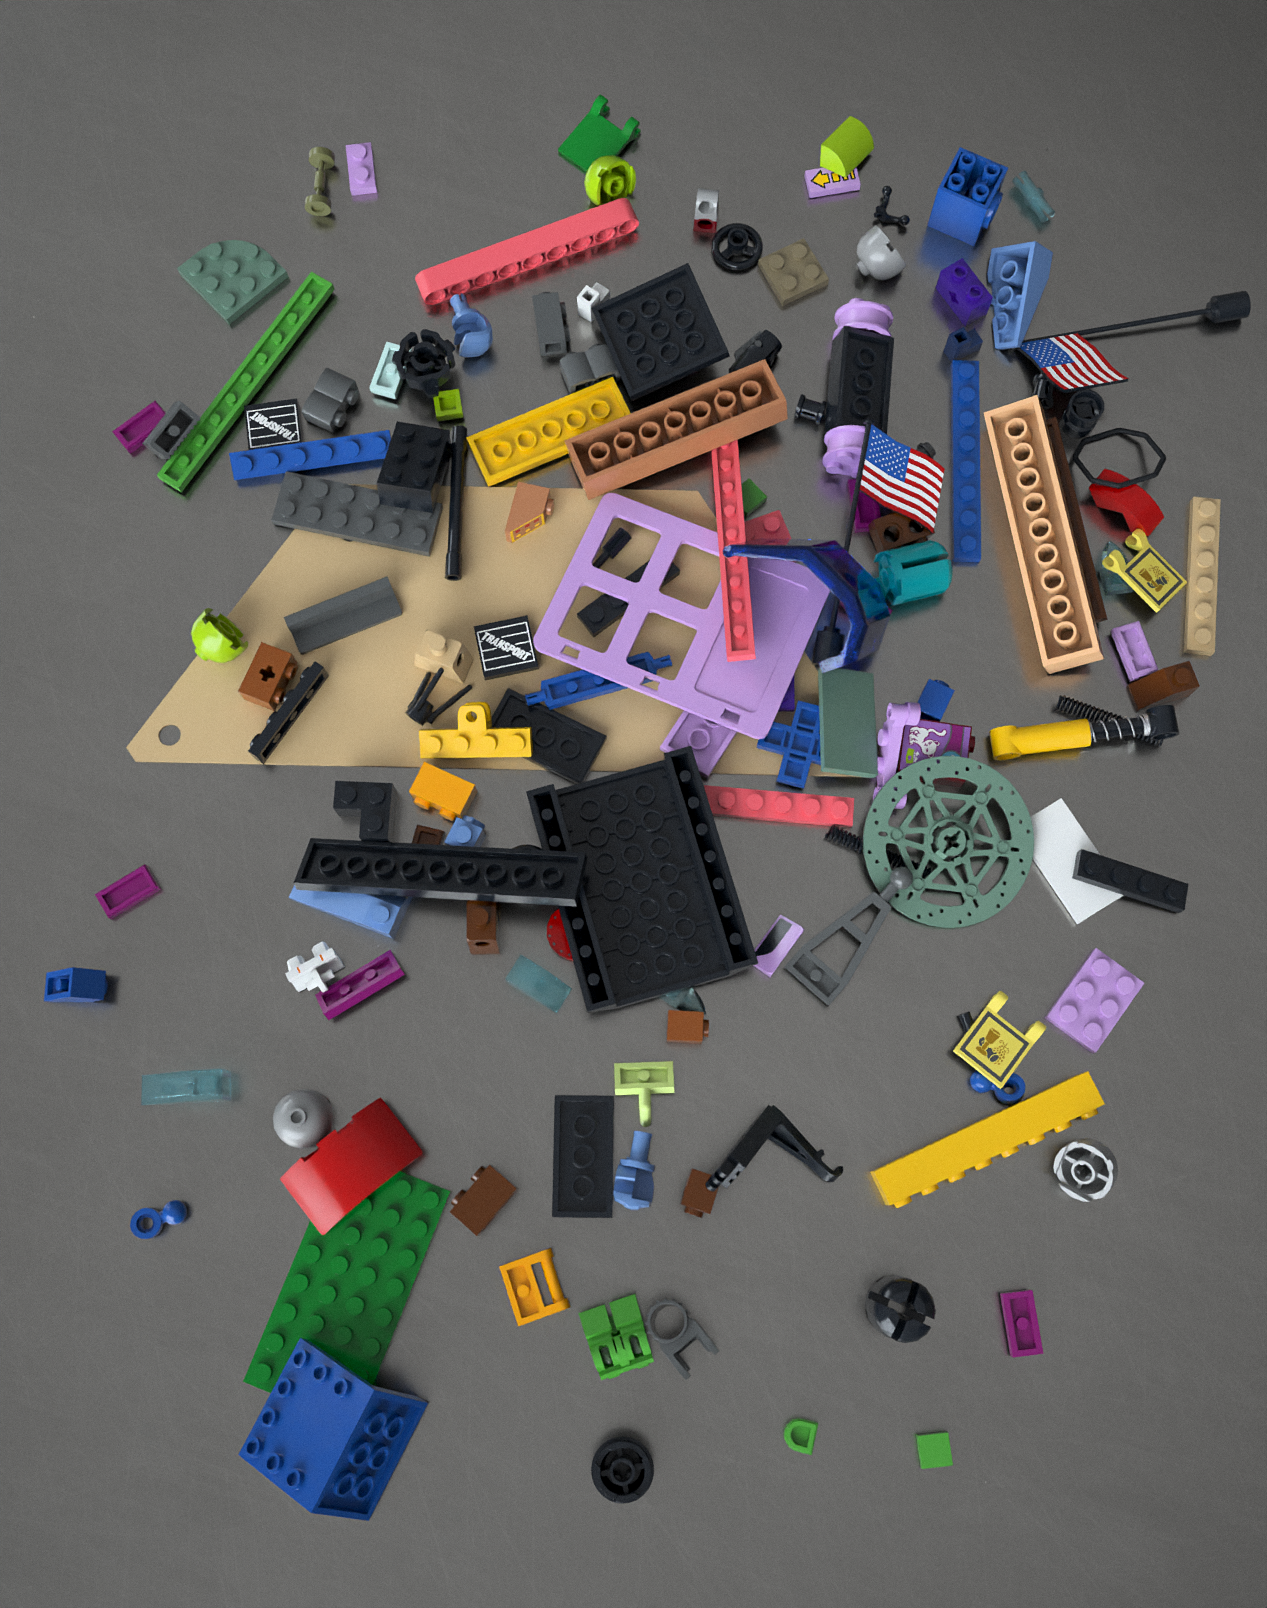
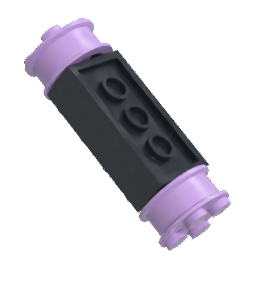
[822,298,894,479]

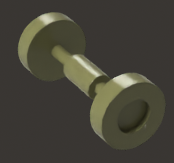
[305,147,335,216]

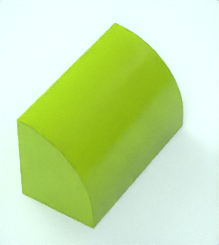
[820,116,874,178]

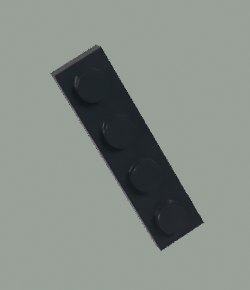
[577,560,680,637]
[248,662,329,764]
[1072,849,1188,913]

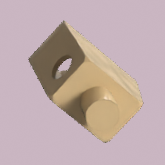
[414,630,474,684]

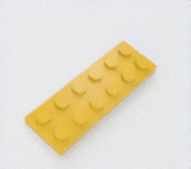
[466,377,631,487]

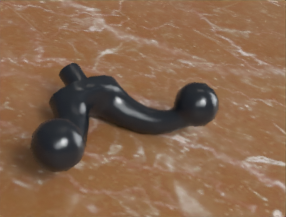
[874,186,910,225]

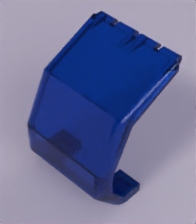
[723,538,891,673]

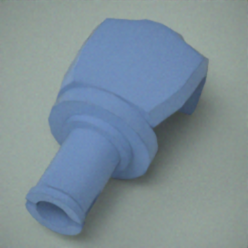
[450,294,493,357]
[613,1131,655,1210]

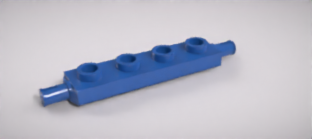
[525,652,672,710]

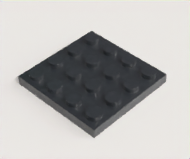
[591,263,730,401]

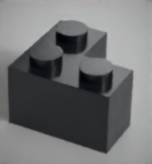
[333,781,397,842]

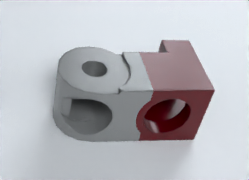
[693,188,719,234]

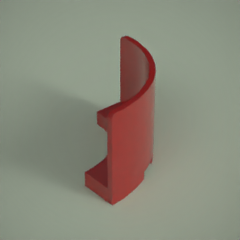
[280,1097,422,1235]

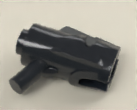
[729,330,782,373]

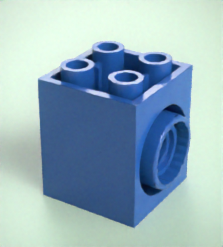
[927,147,1008,246]

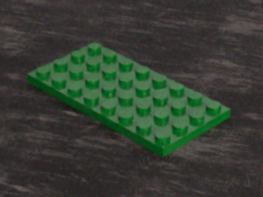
[243,1171,452,1393]

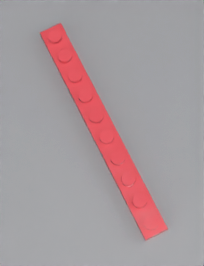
[711,440,756,662]

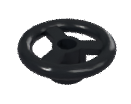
[711,223,763,270]

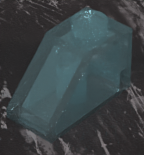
[505,955,572,1014]

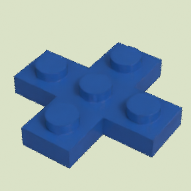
[756,700,821,789]

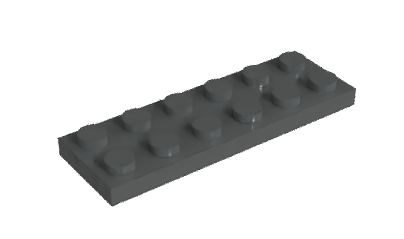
[271,471,443,557]

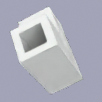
[577,282,610,323]

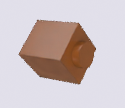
[667,1010,709,1044]

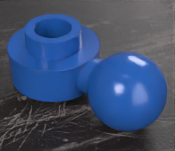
[970,1070,1025,1105]
[130,1200,187,1239]

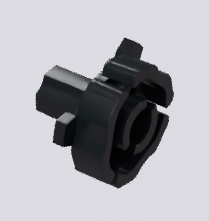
[392,329,455,398]

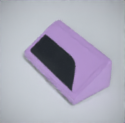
[754,915,805,978]

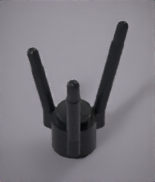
[405,668,472,726]

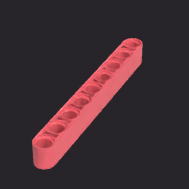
[415,198,639,305]

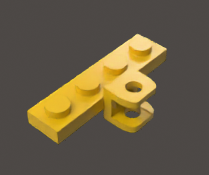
[419,702,533,758]

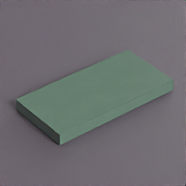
[818,666,878,778]

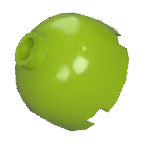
[584,155,636,206]
[191,608,248,663]

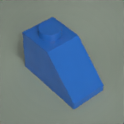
[44,967,108,1002]

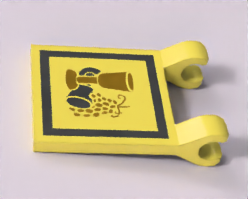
[1102,529,1187,613]
[953,991,1046,1089]

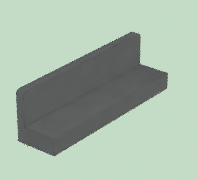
[284,577,402,654]

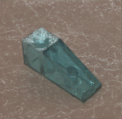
[141,1069,231,1105]

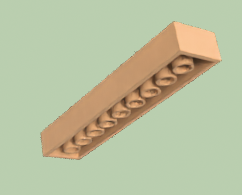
[984,395,1104,674]

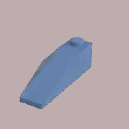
[289,885,412,939]

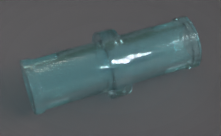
[1012,171,1055,223]

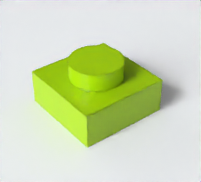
[433,389,464,422]

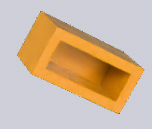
[409,762,478,821]

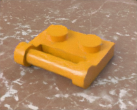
[499,1248,571,1326]

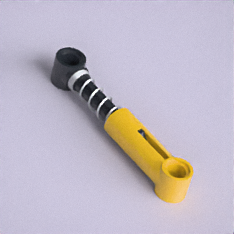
[989,705,1179,761]

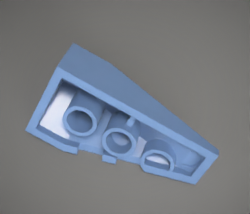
[987,241,1053,350]

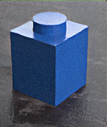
[917,679,955,722]

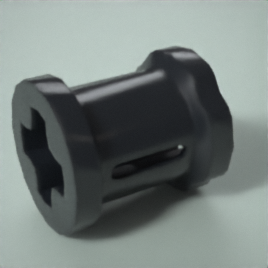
[1031,374,1055,409]
[794,394,827,425]

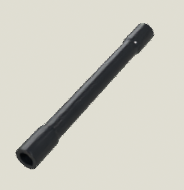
[445,426,467,581]

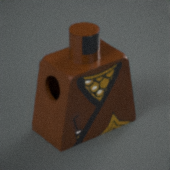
[467,900,500,954]

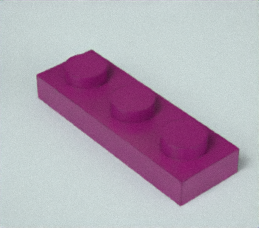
[315,949,405,1020]

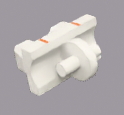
[285,941,345,992]

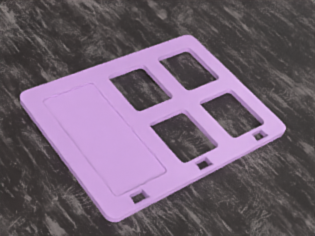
[533,493,832,739]

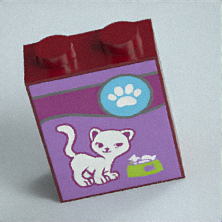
[896,719,975,788]

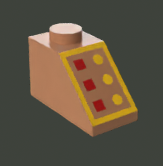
[505,482,555,543]

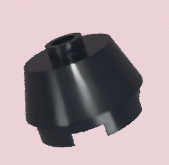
[591,1436,654,1504]

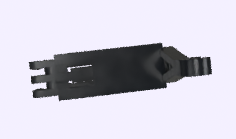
[705,1105,843,1192]

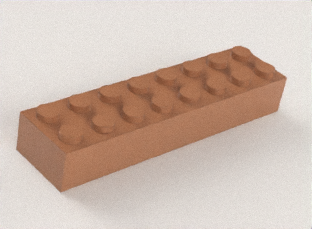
[565,359,788,500]

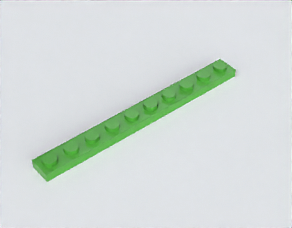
[157,271,335,493]

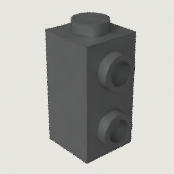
[532,292,571,356]

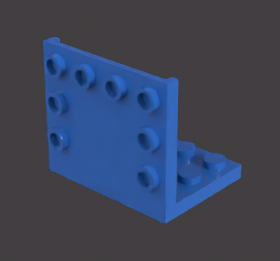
[238,1338,428,1521]

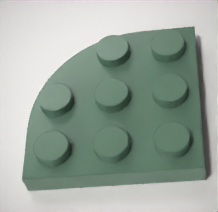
[177,240,289,325]

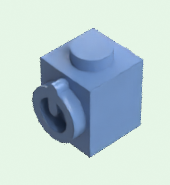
[444,815,486,847]

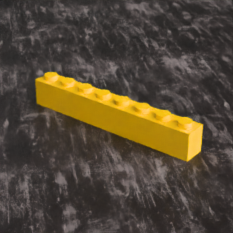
[870,1071,1105,1208]

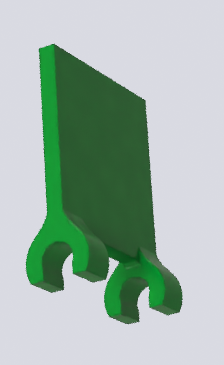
[558,94,641,172]

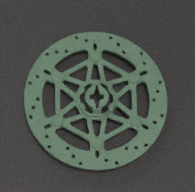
[863,756,1034,928]

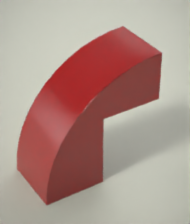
[1088,469,1164,536]

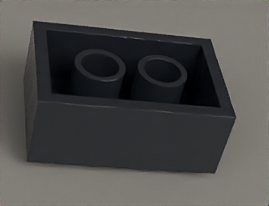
[377,421,451,513]

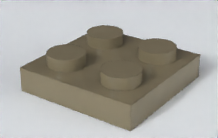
[758,238,829,306]

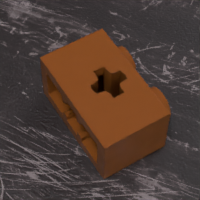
[238,642,298,711]

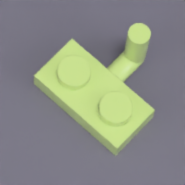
[614,1061,674,1127]

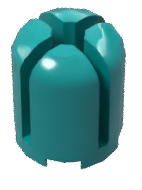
[874,540,953,607]

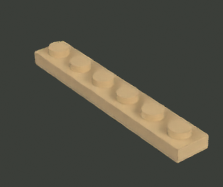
[1183,497,1221,656]

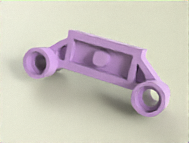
[873,702,921,809]

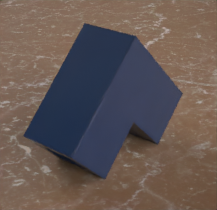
[943,327,983,363]

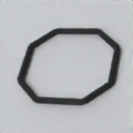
[1072,428,1166,489]

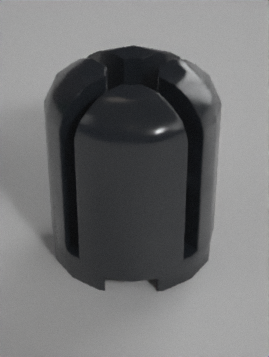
[865,1275,936,1343]

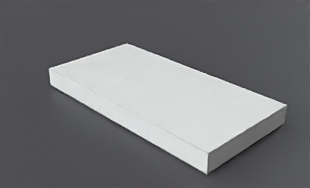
[1026,798,1124,924]

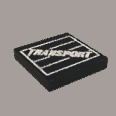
[244,398,303,450]
[474,615,539,681]

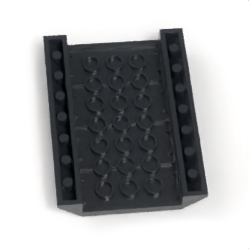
[526,746,758,1013]

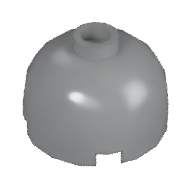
[856,225,906,280]
[273,1089,334,1149]
[1053,1138,1118,1202]

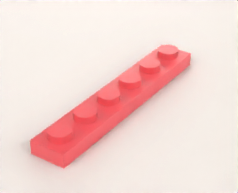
[704,785,854,828]

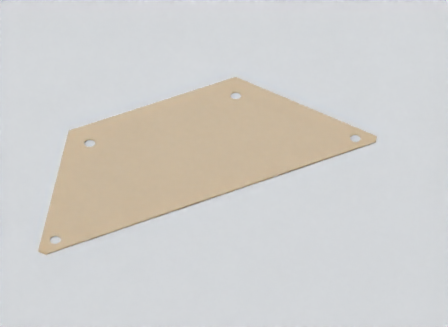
[126,484,859,777]

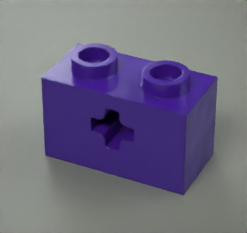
[935,258,993,327]

